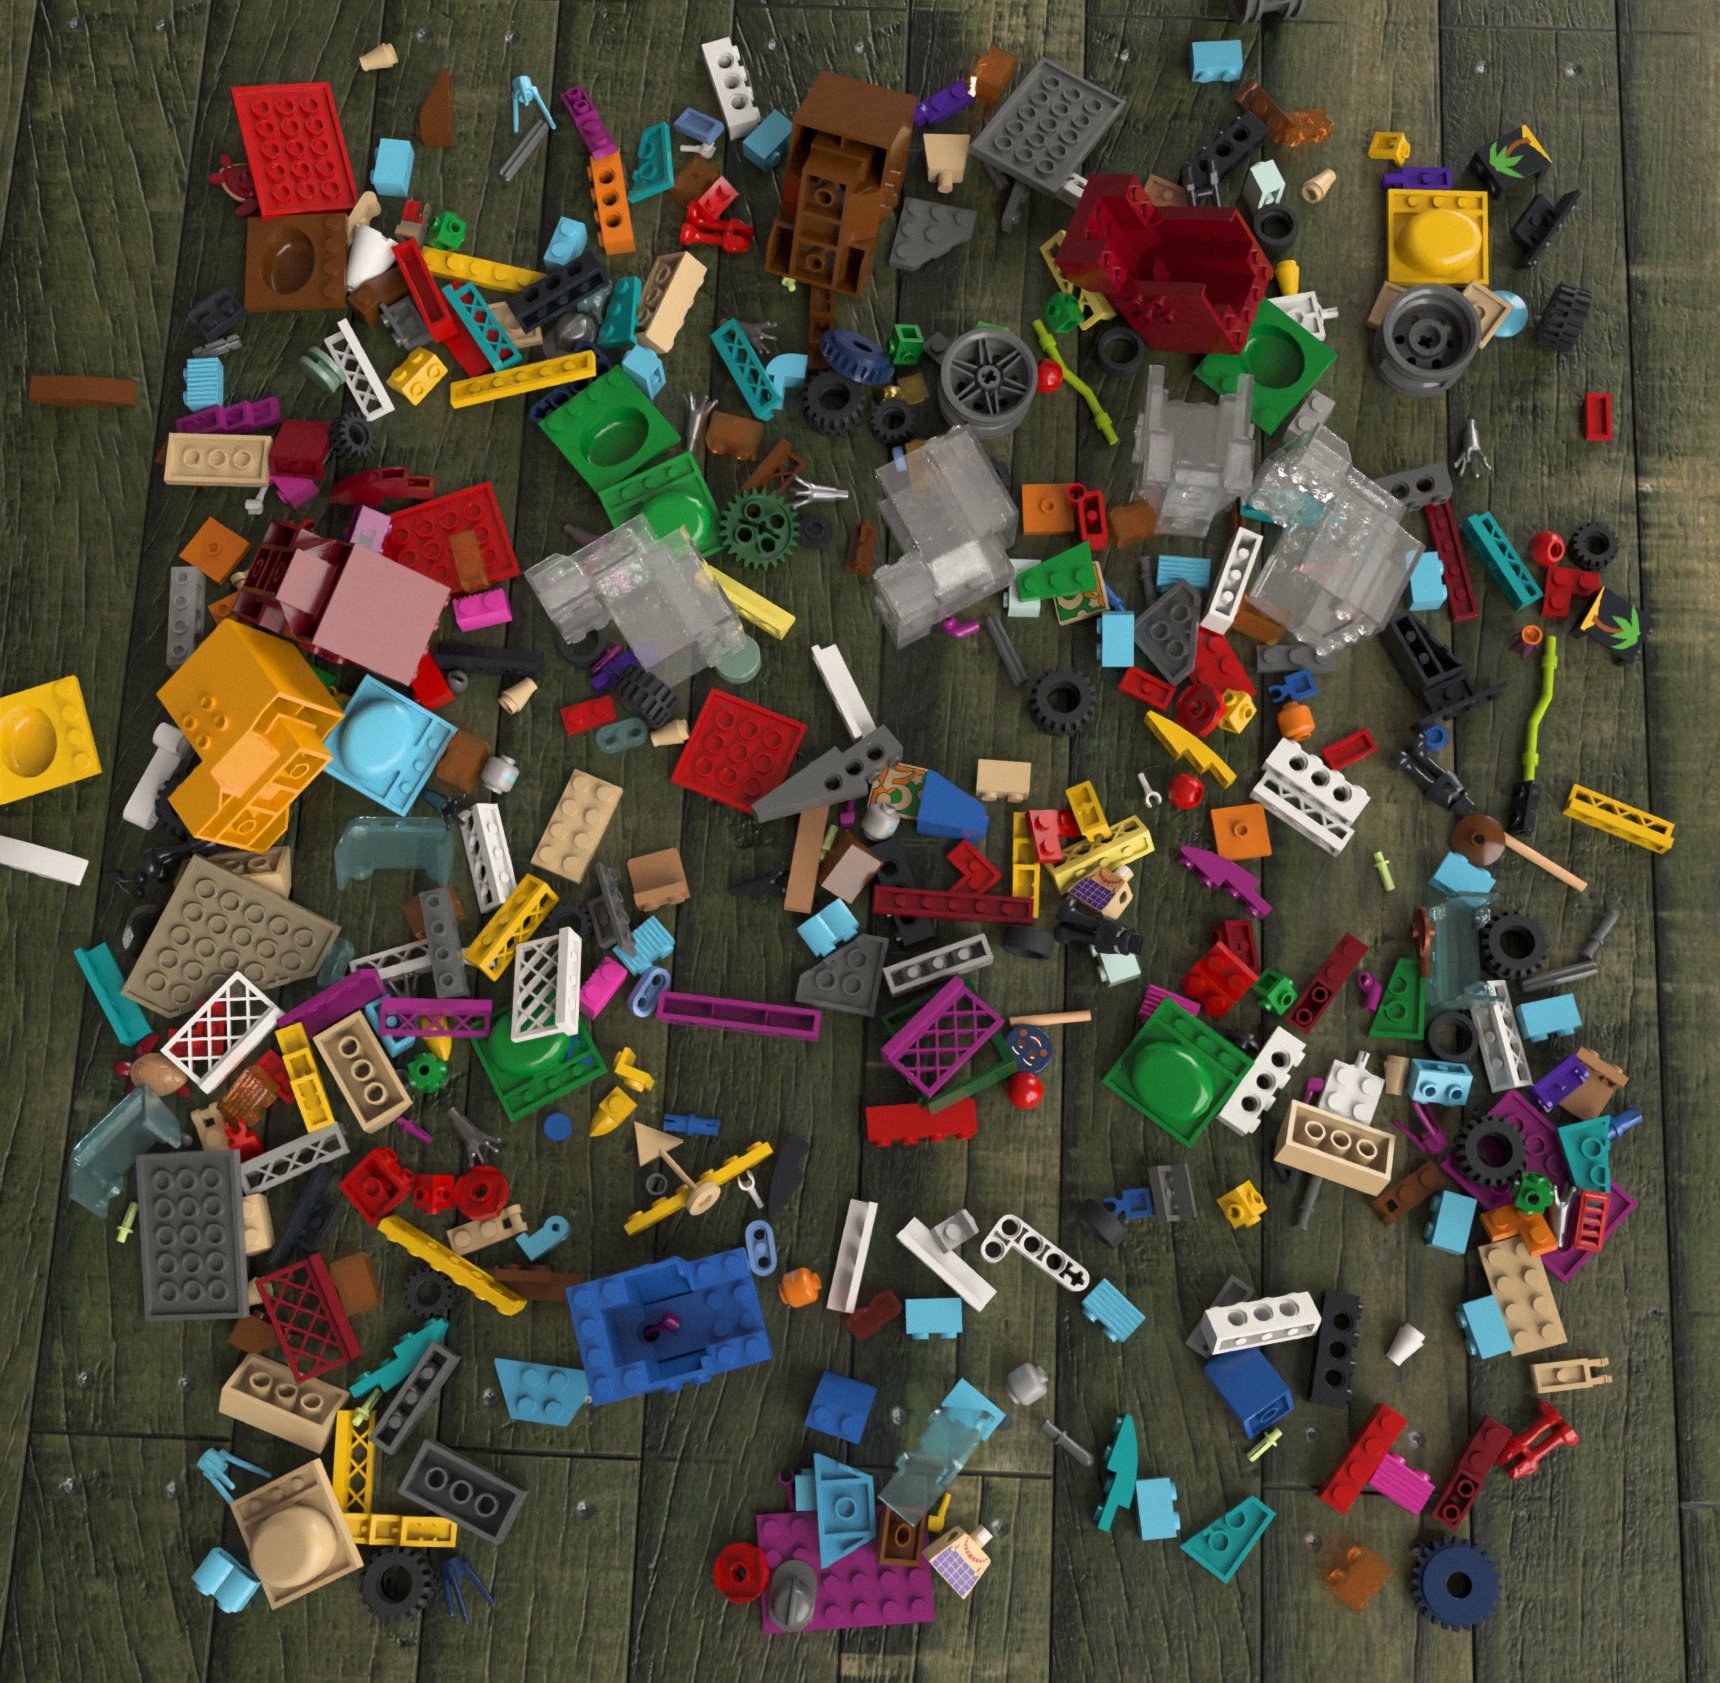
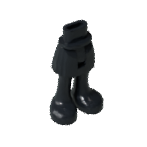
[1388,732,1475,818]
[141,834,229,884]
[1053,896,1144,956]

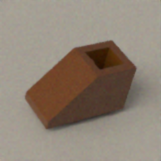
[227,1308,299,1354]

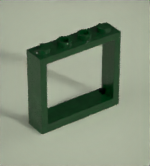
[880,974,1018,1115]

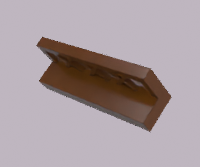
[720,438,807,540]

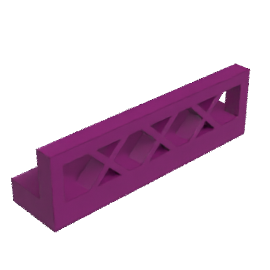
[276,969,387,1040]
[379,998,492,1038]

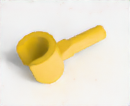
[927,1493,951,1532]

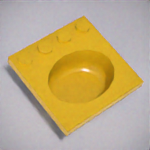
[1386,189,1489,288]
[0,675,102,805]

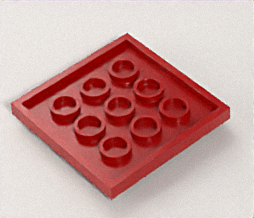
[670,688,808,815]

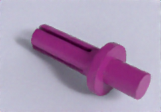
[590,644,622,675]
[396,1116,433,1145]

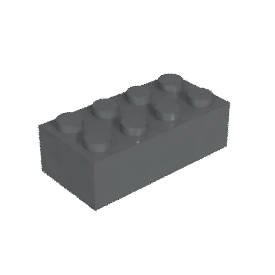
[397,1439,530,1545]

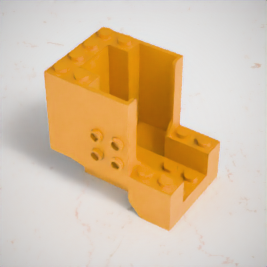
[156,618,346,854]

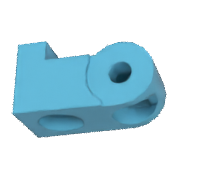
[516,1215,570,1263]

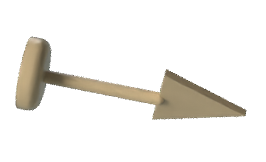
[634,1121,721,1216]

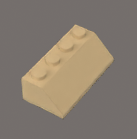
[631,251,707,354]
[174,846,291,899]
[313,1010,413,1134]
[1274,1099,1395,1197]
[219,1353,350,1454]

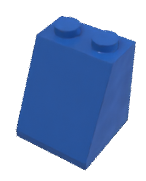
[917,769,989,845]
[1203,1347,1294,1440]
[804,1370,877,1444]

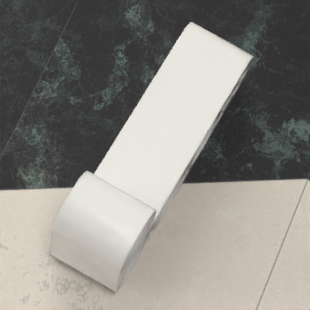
[123,722,196,830]
[980,1215,1089,1292]

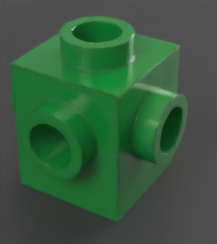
[425,211,466,252]
[1041,292,1085,334]
[886,324,924,365]
[1250,967,1298,1016]
[407,1052,449,1093]
[1510,1171,1554,1215]

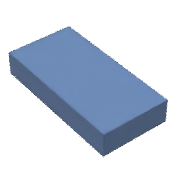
[673,107,725,146]

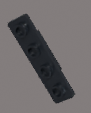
[1509,190,1582,271]
[1409,672,1508,732]
[267,1163,345,1268]

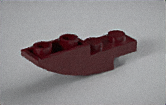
[331,467,435,506]
[1285,932,1370,1035]
[1430,1414,1513,1531]

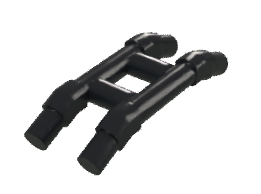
[1182,157,1223,207]

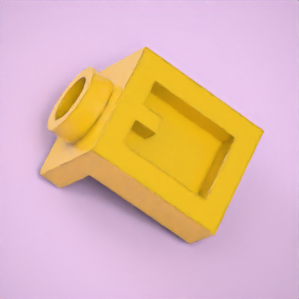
[1368,132,1410,167]

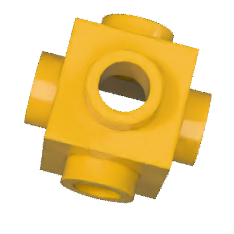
[1218,688,1257,734]
[1217,1180,1267,1228]

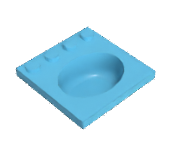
[322,674,458,818]

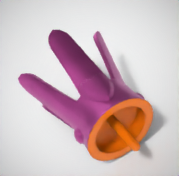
[1511,625,1542,658]

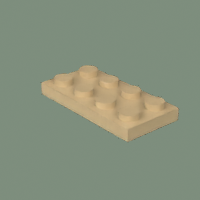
[164,433,273,487]
[531,769,623,884]
[1477,1235,1568,1356]

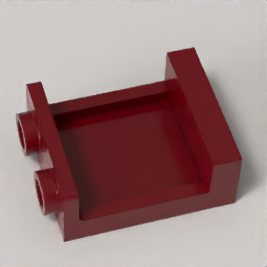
[268,419,334,480]

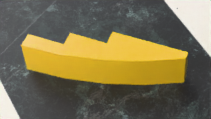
[1144,710,1237,789]
[1012,812,1040,918]
[275,1022,335,1133]
[343,1513,457,1547]

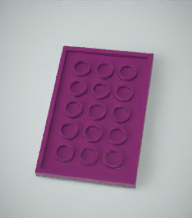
[1438,1088,1638,1284]
[756,1502,935,1634]

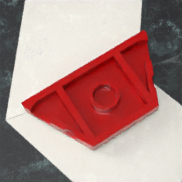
[1187,614,1257,698]

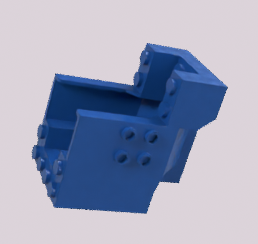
[565,1247,774,1406]

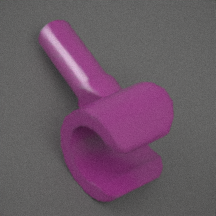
[840,799,855,827]
[1302,1077,1323,1105]
[643,1311,682,1338]
[778,1469,796,1511]

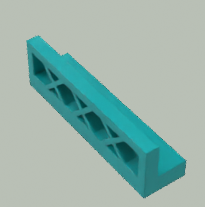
[442,281,523,372]
[710,318,782,421]
[1461,511,1544,612]
[73,942,155,1048]

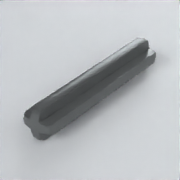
[498,119,549,181]
[985,615,1028,686]
[1519,960,1598,993]

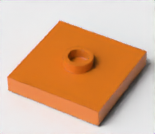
[1021,483,1075,535]
[179,517,252,585]
[1210,803,1272,861]

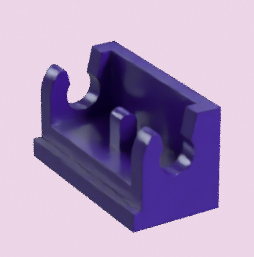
[1525,1053,1590,1114]

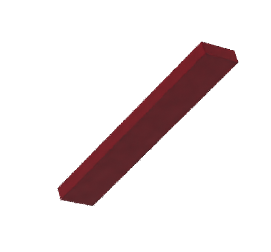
[1417,485,1480,623]
[872,885,1034,926]

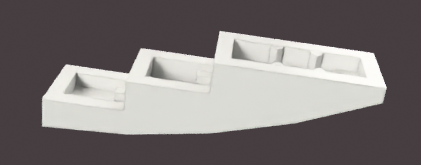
[0,836,89,886]

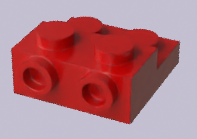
[1180,941,1259,1019]
[338,1146,415,1227]

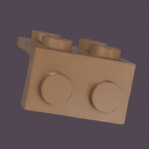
[1144,174,1188,207]
[627,848,690,912]
[1557,1047,1629,1122]

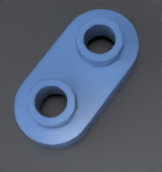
[627,966,670,1017]
[745,1220,777,1276]

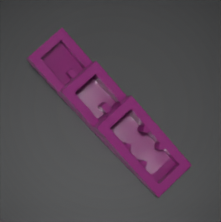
[176,396,282,435]

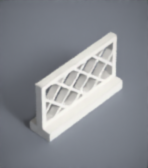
[511,927,582,1043]
[160,971,286,1094]

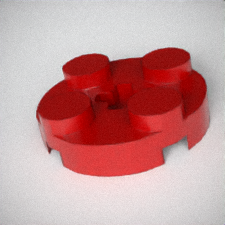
[1176,683,1227,737]
[453,1165,509,1221]
[713,1542,769,1603]

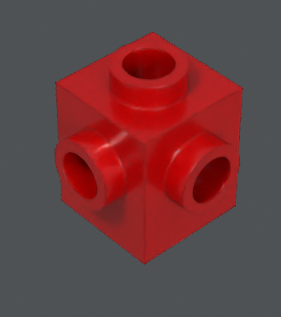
[413,1174,454,1214]

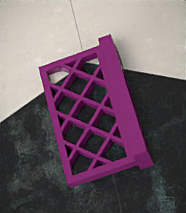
[881,975,1004,1099]

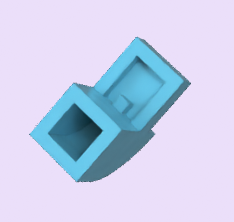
[765,353,808,410]

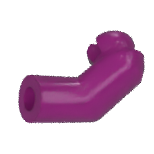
[941,615,980,638]

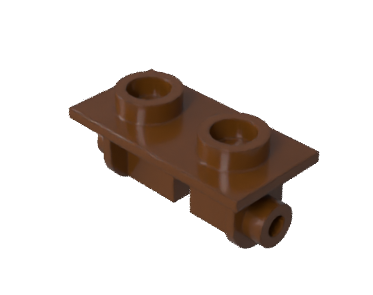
[845,520,878,576]

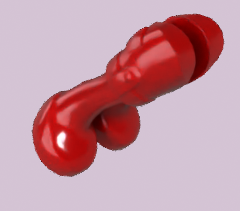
[680,200,754,252]
[1495,1399,1580,1481]

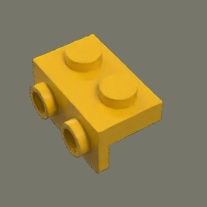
[386,346,448,406]
[613,1047,654,1092]

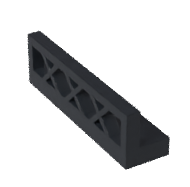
[434,643,545,679]

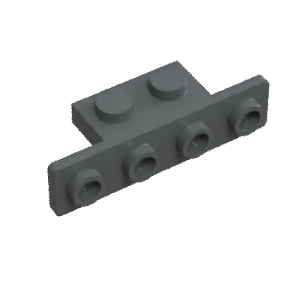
[587,862,637,958]

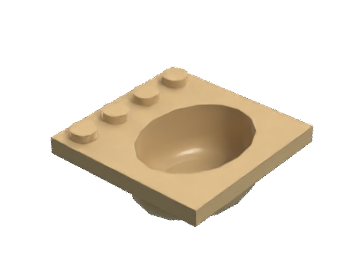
[229,1458,364,1610]

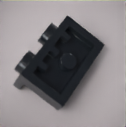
[186,284,249,343]

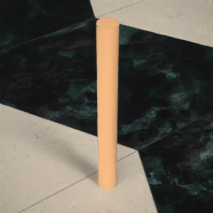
[1504,832,1587,892]

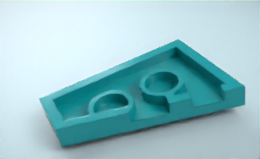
[627,121,674,204]
[596,276,642,349]
[1554,1115,1610,1206]
[1179,1495,1276,1584]

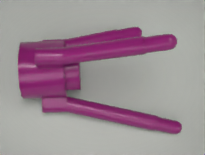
[1392,1102,1449,1155]

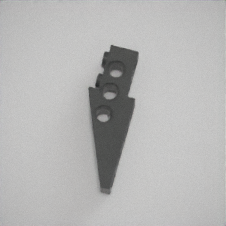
[751,724,903,823]

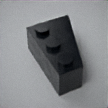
[1376,609,1469,697]

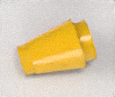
[1274,260,1299,296]

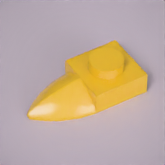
[420,1016,452,1061]
[589,1086,638,1137]

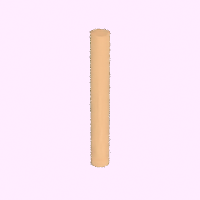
[1009,1010,1091,1028]

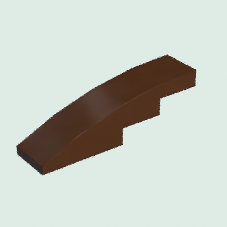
[808,285,836,375]
[29,375,137,409]

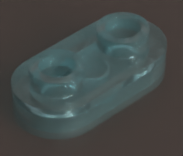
[596,718,648,753]
[317,938,354,989]

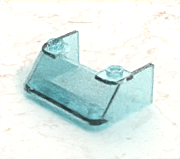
[334,817,455,890]
[1426,891,1505,1011]
[68,1083,181,1219]
[878,1406,995,1527]

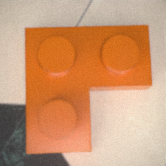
[1480,1203,1558,1258]

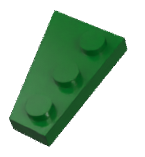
[1016,540,1097,603]
[1368,958,1426,1041]

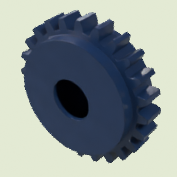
[818,329,895,385]
[1409,1536,1503,1633]

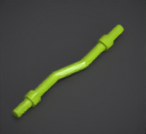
[1032,319,1119,445]
[1522,636,1558,784]

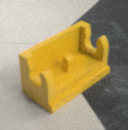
[1065,780,1112,842]

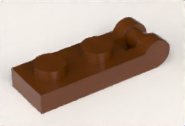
[1233,76,1295,143]
[1369,1160,1447,1227]

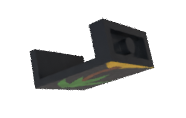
[1469,125,1552,202]
[1568,586,1655,667]

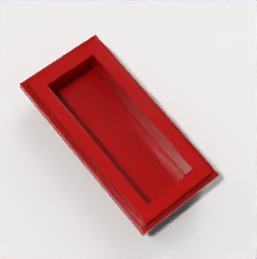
[1585,392,1612,441]
[1320,728,1379,771]

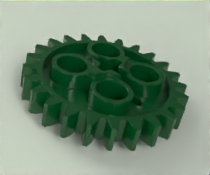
[717,487,800,571]

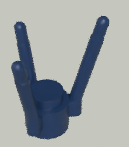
[440,1555,495,1624]

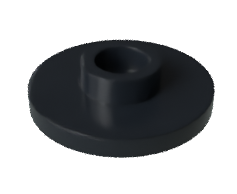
[797,515,833,549]
[1224,1028,1260,1052]

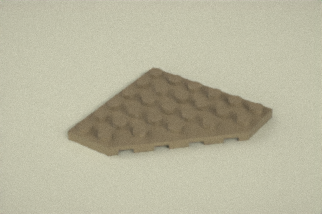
[120,853,342,1019]

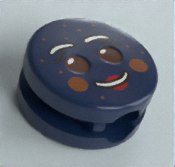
[1004,1025,1053,1075]

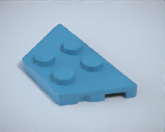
[494,1358,590,1426]
[814,1453,877,1569]

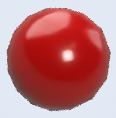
[1036,358,1063,394]
[1528,531,1565,567]
[1167,773,1204,809]
[1006,1072,1044,1110]

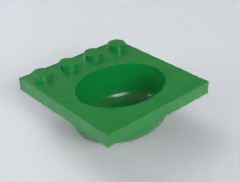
[1193,297,1338,436]
[538,364,681,498]
[597,450,728,587]
[468,984,609,1123]
[1102,996,1255,1148]

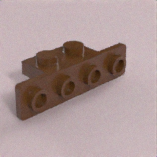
[471,1264,583,1302]

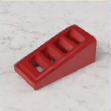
[1569,1189,1611,1252]

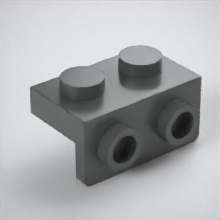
[379,296,433,353]
[1148,1163,1197,1223]

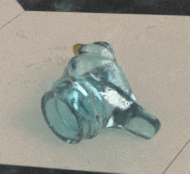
[577,280,613,324]

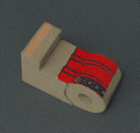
[395,200,430,250]

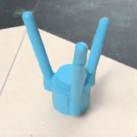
[511,76,556,133]
[197,1448,272,1505]

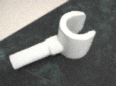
[680,142,716,159]
[245,484,269,514]
[1137,773,1162,808]
[737,1170,764,1209]

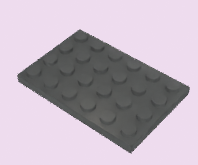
[969,57,1126,200]
[136,1149,250,1321]

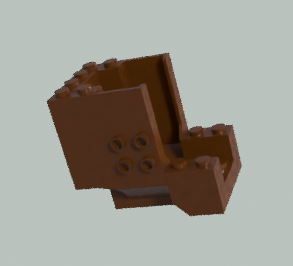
[764,70,918,298]

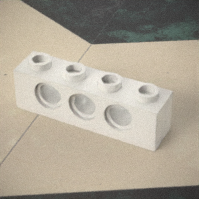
[702,37,761,140]
[1199,527,1263,635]
[1261,737,1371,827]
[1215,1026,1306,1136]
[1200,1291,1321,1355]

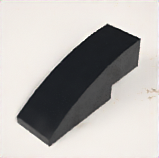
[768,1133,811,1222]

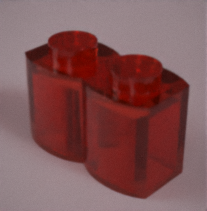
[846,1290,902,1341]

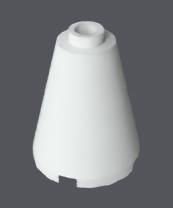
[347,224,398,294]

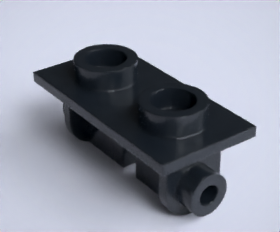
[1506,780,1541,837]

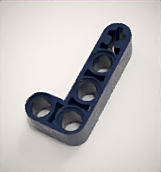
[530,340,612,434]

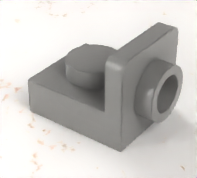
[929,1208,979,1254]

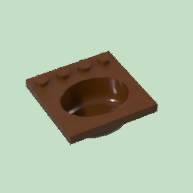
[244,213,348,313]

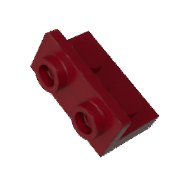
[1210,920,1260,973]

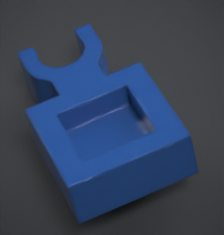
[1268,668,1318,706]
[1104,1187,1154,1219]

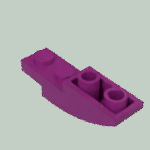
[560,85,617,161]
[1176,846,1272,921]

